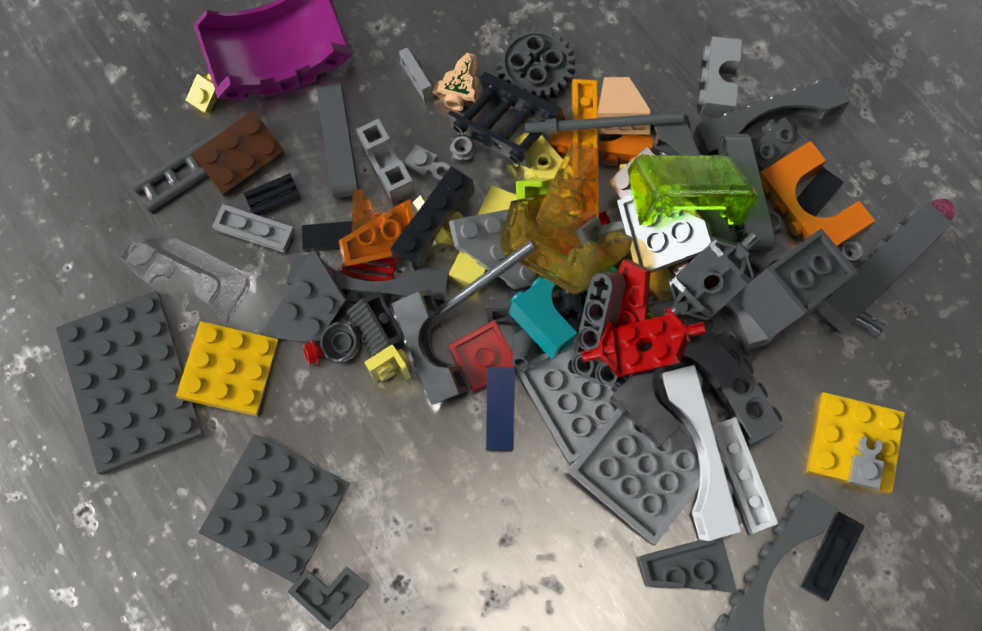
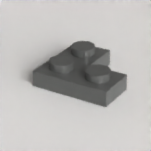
[287,566,369,630]

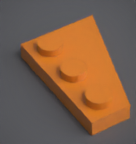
[339,199,414,266]

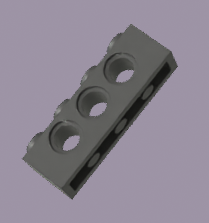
[713,330,783,446]

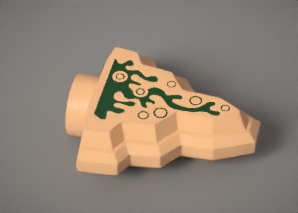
[432,53,482,111]

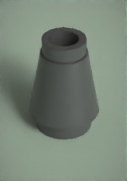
[512,329,539,369]

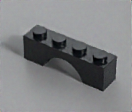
[390,166,475,272]

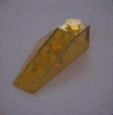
[536,141,597,247]

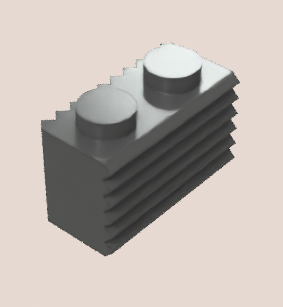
[347,291,404,356]

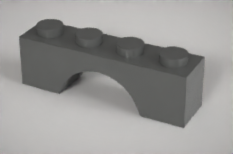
[392,290,470,405]

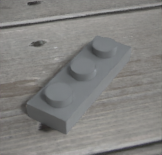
[212,204,295,253]

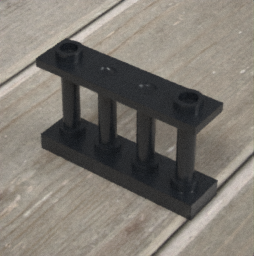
[447,71,566,169]

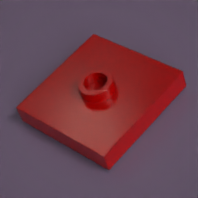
[448,320,517,393]

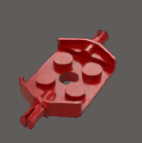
[581,308,707,377]

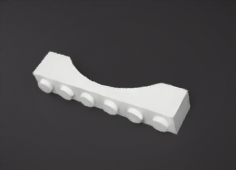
[655,365,741,541]

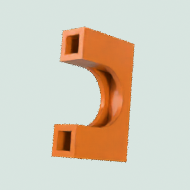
[760,141,875,248]

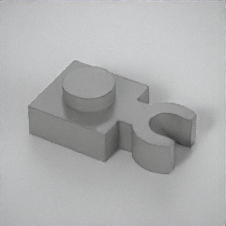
[403,144,450,183]
[848,437,884,490]

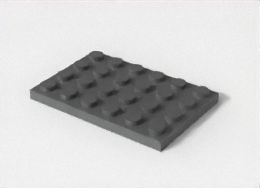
[56,290,204,475]

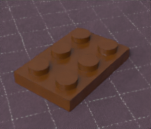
[192,110,285,196]

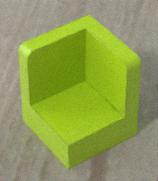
[516,178,557,207]

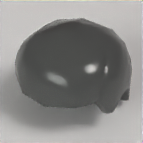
[320,322,361,362]

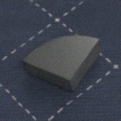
[576,216,602,254]

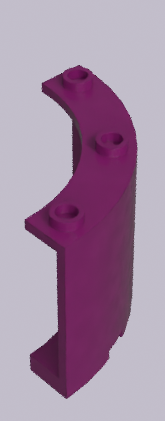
[194,0,353,100]

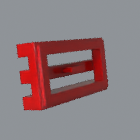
[340,257,397,281]

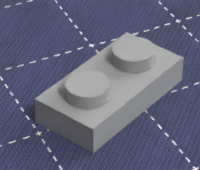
[399,47,434,101]

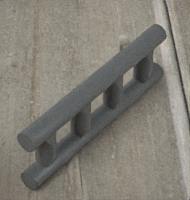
[132,131,218,213]

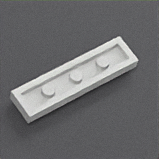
[713,417,778,534]

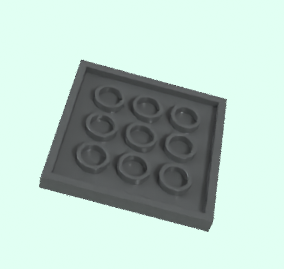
[198,434,351,583]

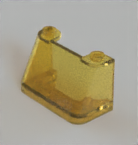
[500,193,634,294]

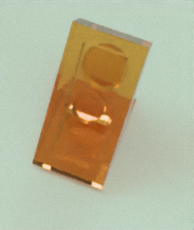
[352,189,383,232]

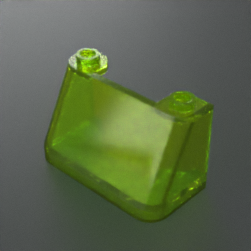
[627,154,758,225]

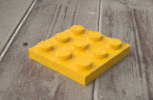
[176,321,279,417]
[806,392,905,494]

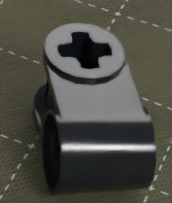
[559,286,586,334]

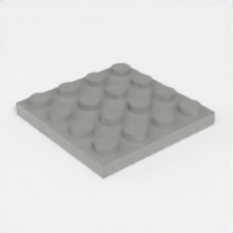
[567,408,700,545]

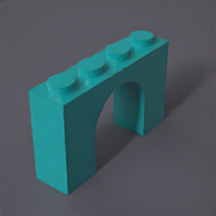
[509,248,618,360]

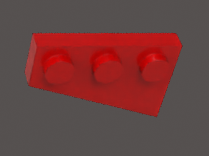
[594,259,651,352]

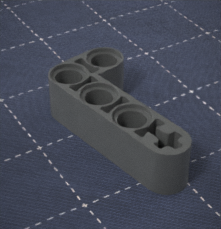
[572,271,630,387]

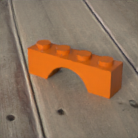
[549,118,653,166]

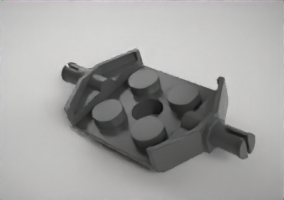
[662,231,761,320]

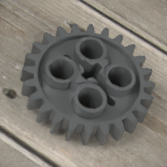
[496,26,576,100]

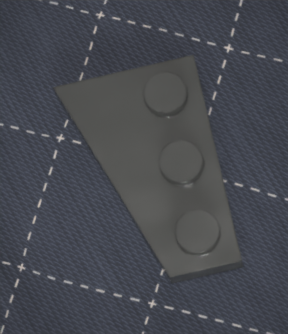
[638,537,737,592]

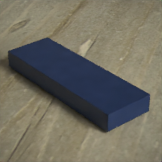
[486,367,515,450]

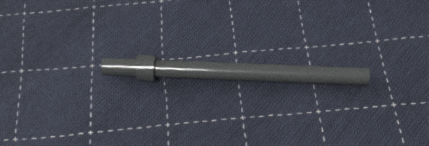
[525,112,684,135]
[432,240,538,327]

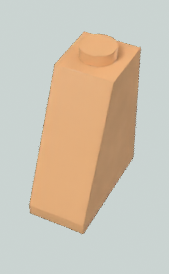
[598,77,651,134]

